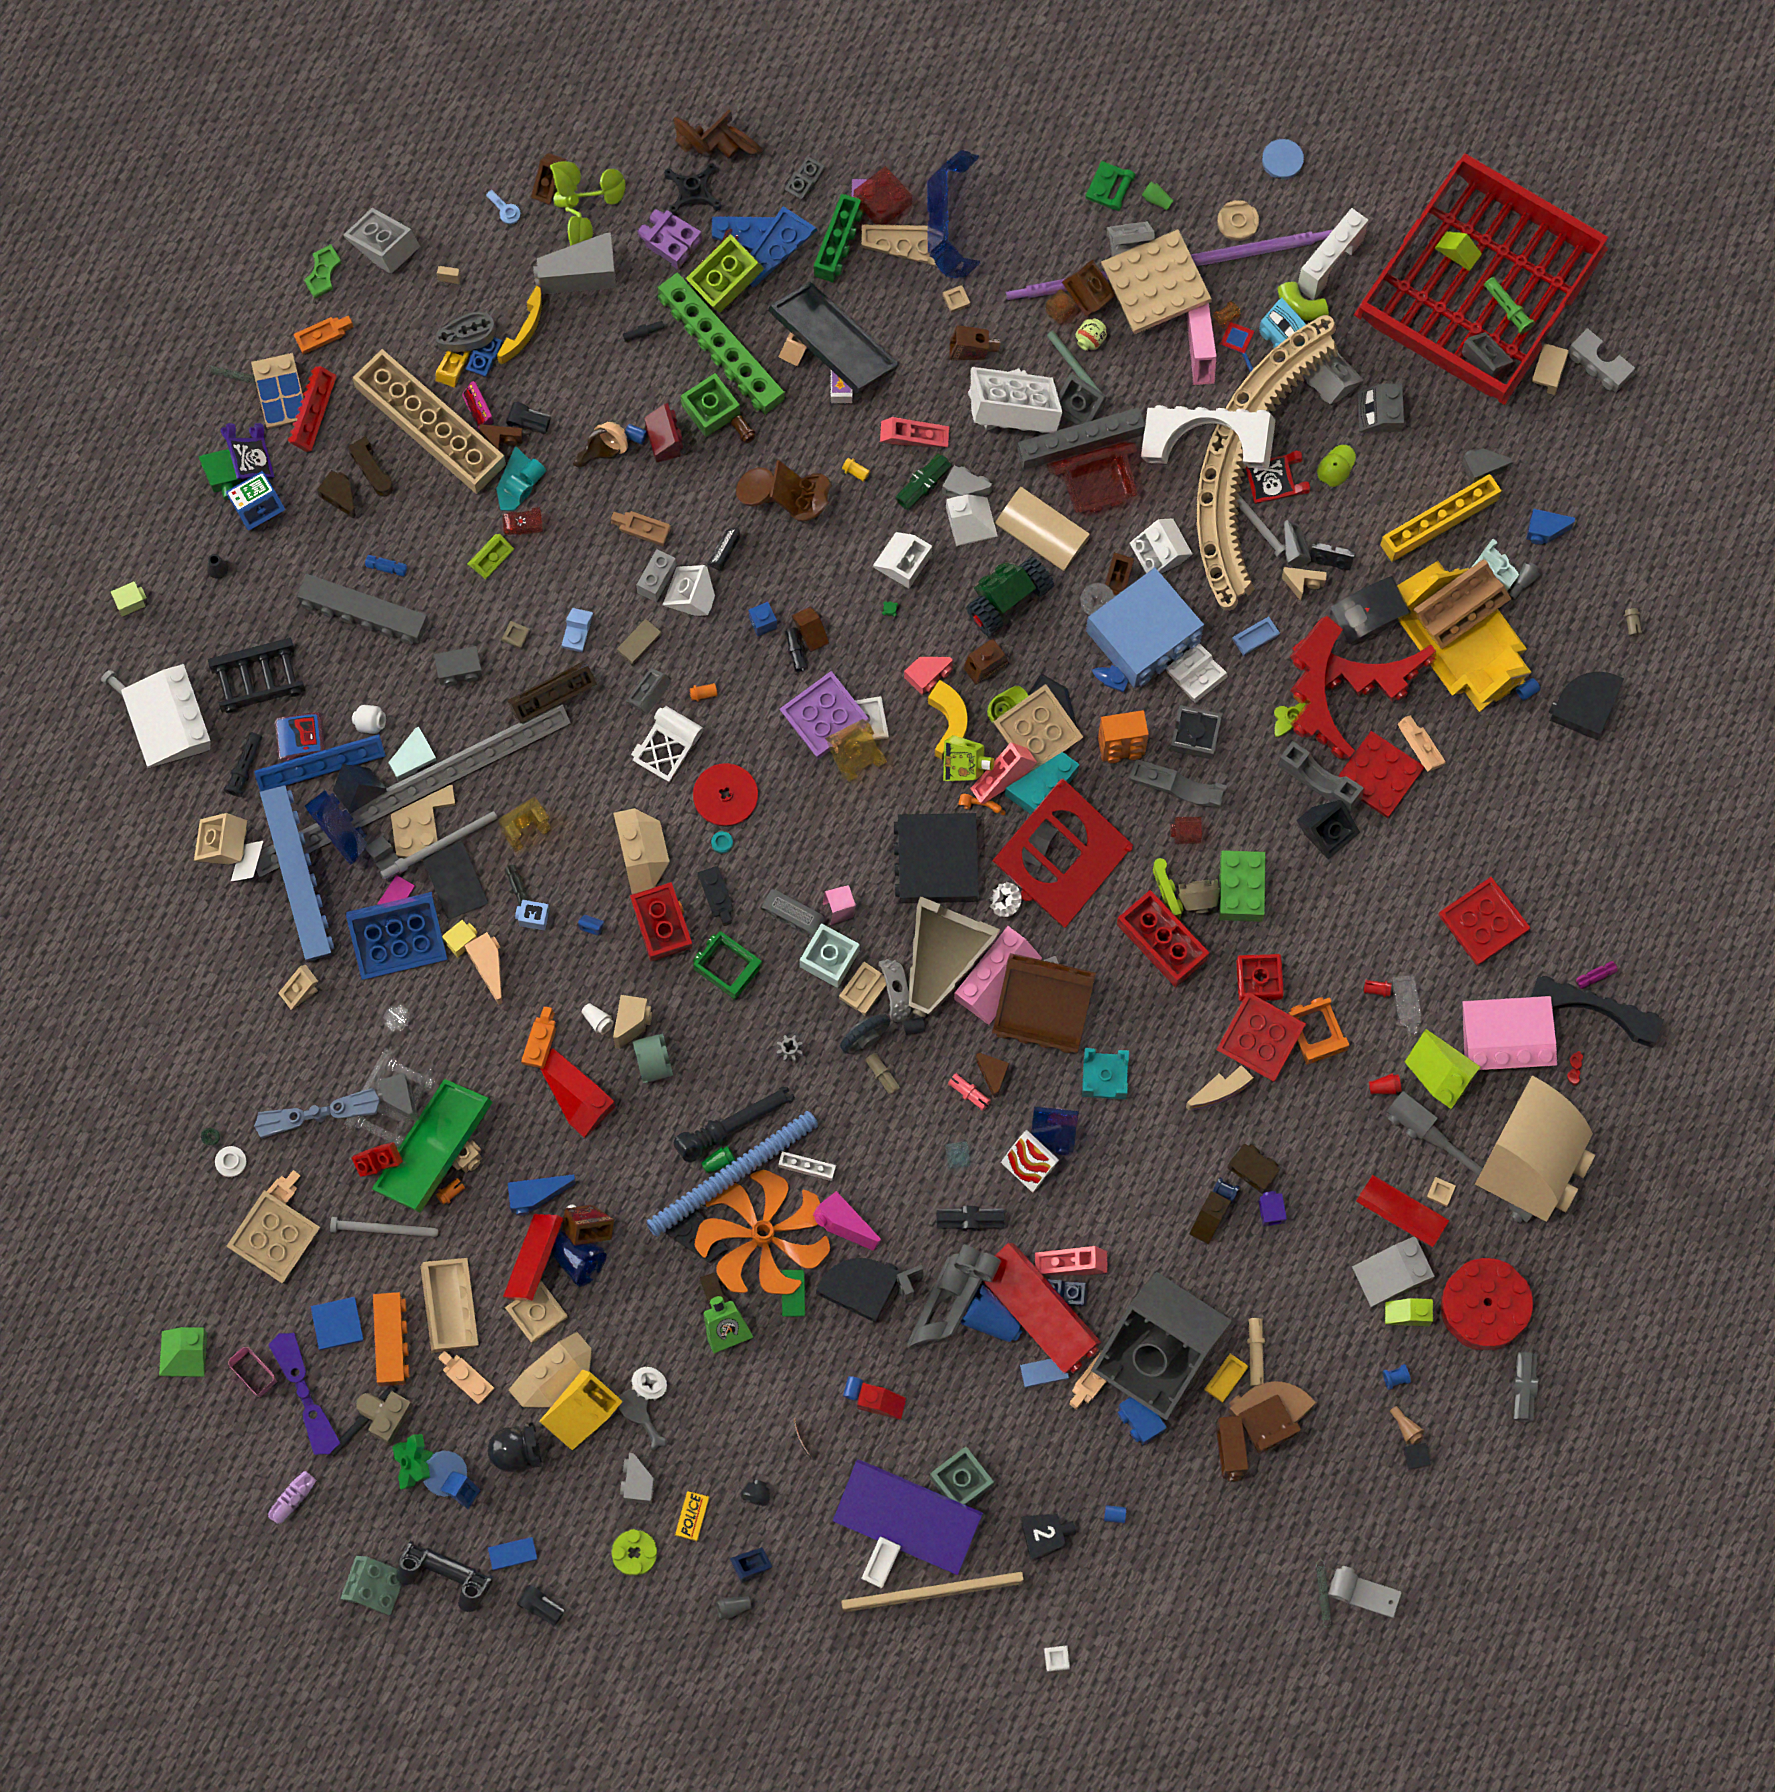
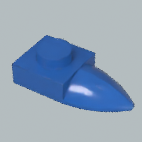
[1092,665,1128,693]

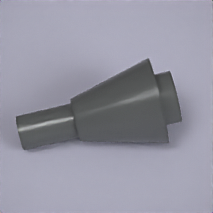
[1509,562,1541,599]

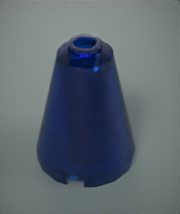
[550,1230,607,1287]

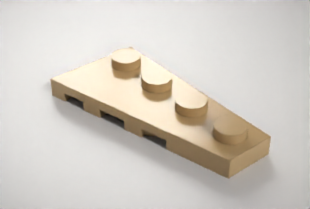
[862,225,945,269]

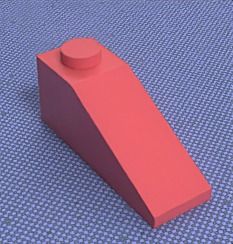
[880,417,949,448]
[970,742,1037,804]
[1035,1246,1107,1275]

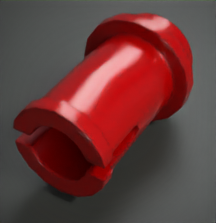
[1364,979,1392,998]

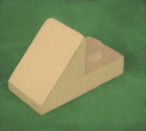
[1282,567,1327,600]
[279,965,318,1010]

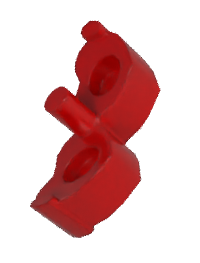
[1567,1051,1583,1086]

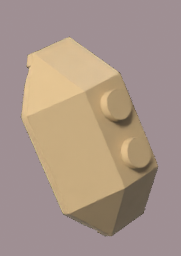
[613,808,670,895]
[508,1332,592,1408]

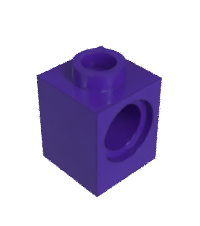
[1258,1191,1287,1227]

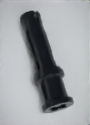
[224,732,263,797]

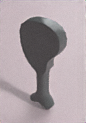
[618,1388,668,1450]

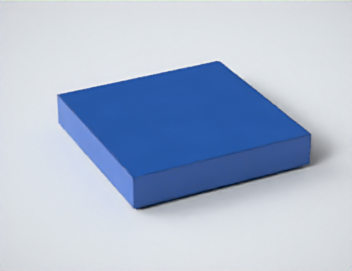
[311,1297,364,1351]

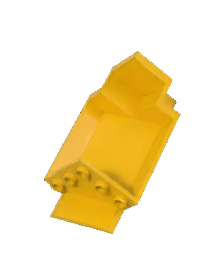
[1397,561,1532,712]

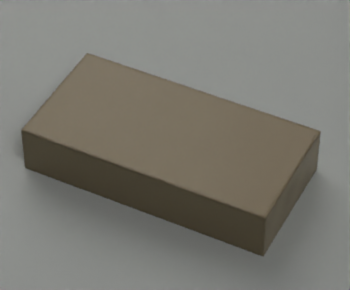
[617,619,662,664]

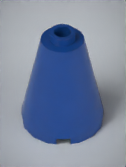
[960,1285,1022,1342]

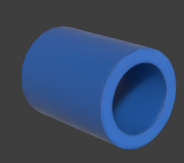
[625,424,647,445]
[1516,678,1540,701]
[843,1376,863,1401]
[1104,1505,1126,1523]

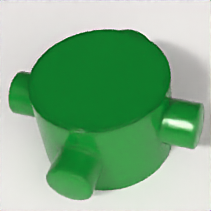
[882,601,899,617]

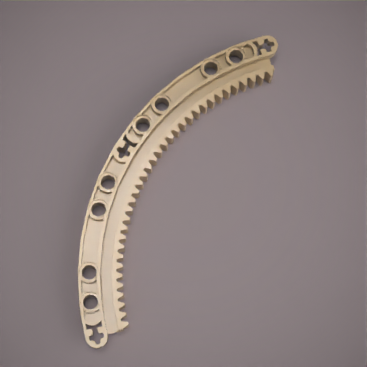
[1197,315,1338,611]

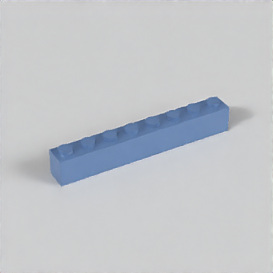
[260,785,334,962]

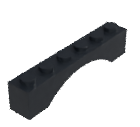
[1530,976,1664,1048]

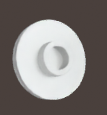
[215,1146,246,1177]

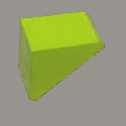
[1435,231,1482,271]

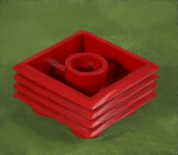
[1236,954,1284,1001]

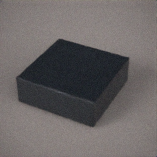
[1403,1443,1431,1470]

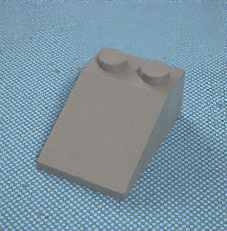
[343,208,420,274]
[1352,1236,1434,1307]

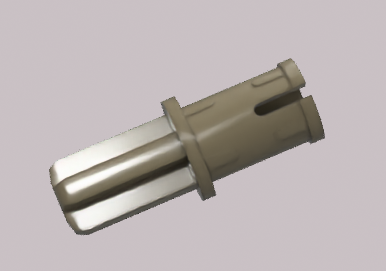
[865,1053,899,1094]

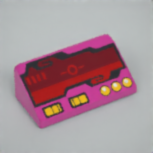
[462,381,493,429]

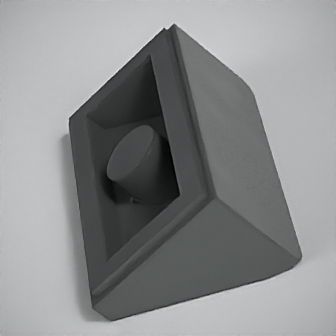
[626,668,671,715]

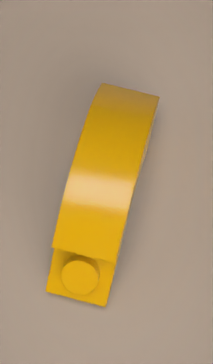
[928,680,967,760]

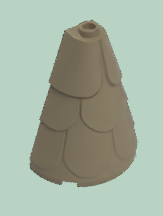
[909,897,1000,1018]

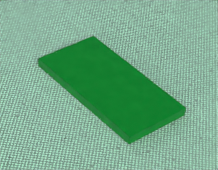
[372,1079,493,1213]

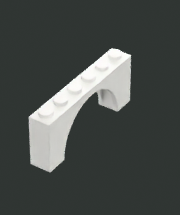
[1141,405,1275,469]

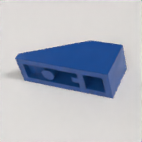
[508,1175,576,1216]

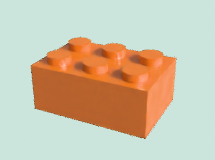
[1098,710,1149,763]

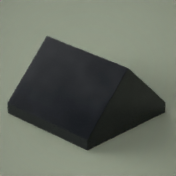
[332,764,387,814]

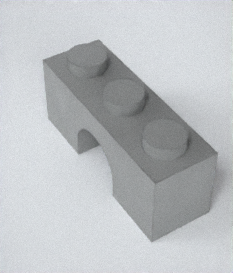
[1568,328,1635,392]

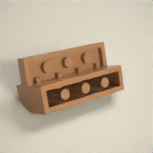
[1414,559,1511,649]

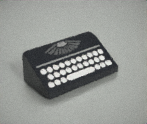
[707,527,740,571]

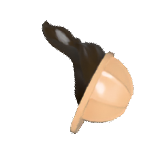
[573,422,628,467]

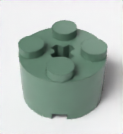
[633,1034,673,1083]

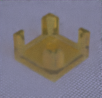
[825,719,887,782]
[498,797,552,853]

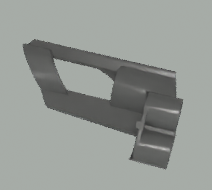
[907,1245,1001,1350]

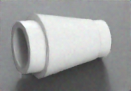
[582,1003,614,1034]

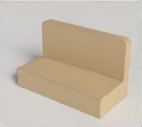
[1532,344,1569,395]

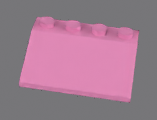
[1462,996,1557,1070]

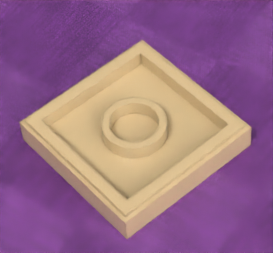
[505,1281,568,1344]

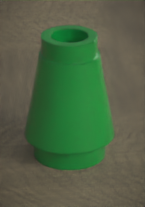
[701,1146,736,1174]

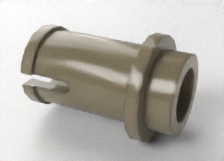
[1624,608,1642,637]

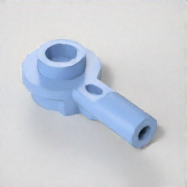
[486,190,521,224]

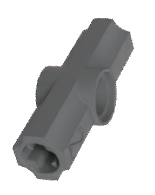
[1513,1352,1538,1422]

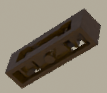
[507,661,597,723]

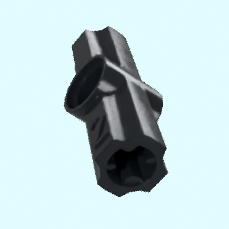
[937,1206,1004,1232]

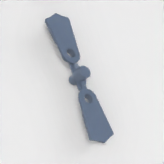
[254,1088,381,1139]

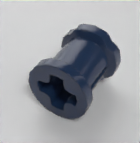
[1213,1177,1240,1204]

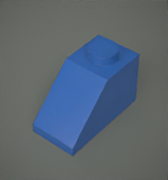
[1526,509,1575,545]

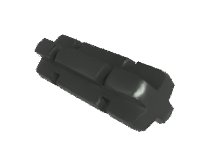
[505,864,530,906]

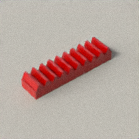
[288,366,337,452]

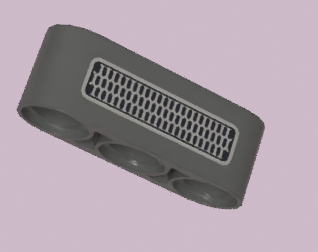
[760,889,826,938]

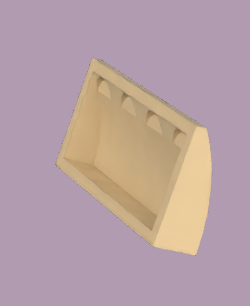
[995,487,1090,571]
[421,1258,478,1353]

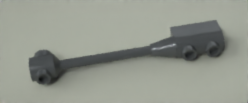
[1387,1091,1533,1224]

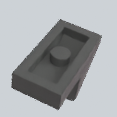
[364,836,403,882]

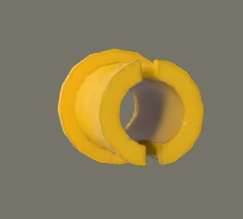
[842,458,870,482]

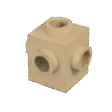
[452,1140,482,1173]

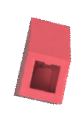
[904,657,953,695]

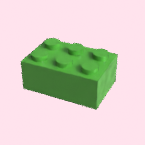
[1219,851,1265,922]

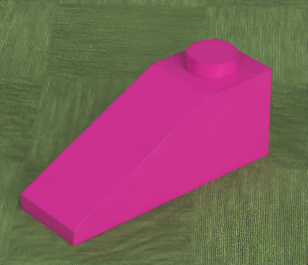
[813,1191,881,1251]

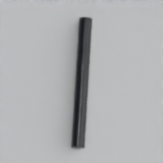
[330,1385,396,1457]

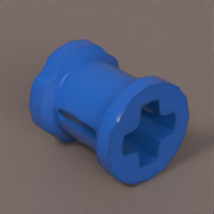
[1382,1364,1411,1390]

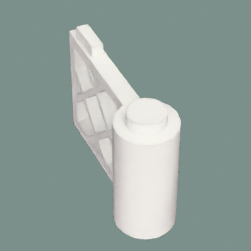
[631,706,703,782]

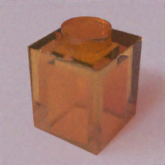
[1045,289,1076,325]

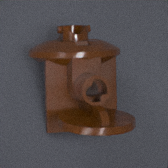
[673,110,763,159]
[736,460,832,521]

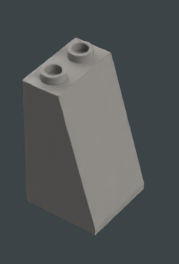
[533,233,616,294]

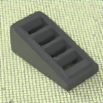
[1284,520,1311,568]

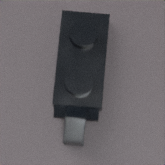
[697,866,733,926]

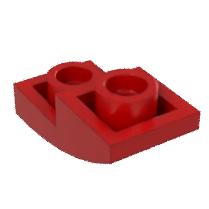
[351,1142,403,1177]

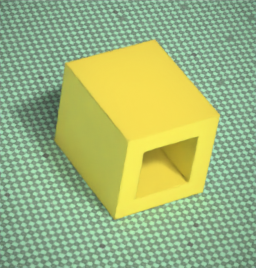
[442,920,477,958]

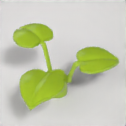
[550,161,625,246]

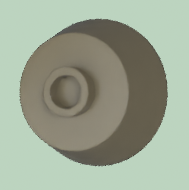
[1178,879,1221,913]

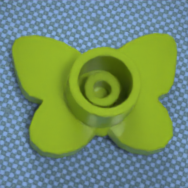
[1274,703,1306,738]

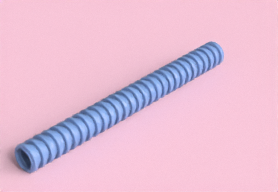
[647,1111,818,1237]

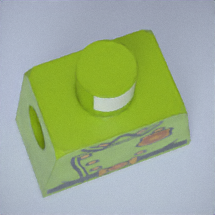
[943,735,994,781]

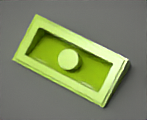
[468,534,514,579]

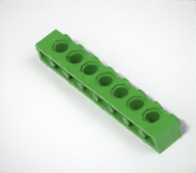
[658,272,785,414]

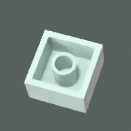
[800,923,860,988]

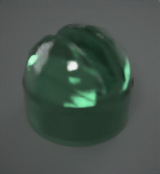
[201,1128,220,1146]

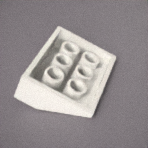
[971,367,1062,433]
[121,664,210,768]

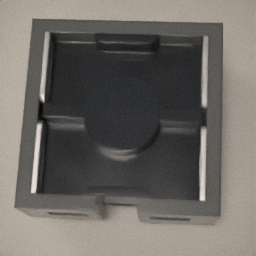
[1170,705,1222,759]

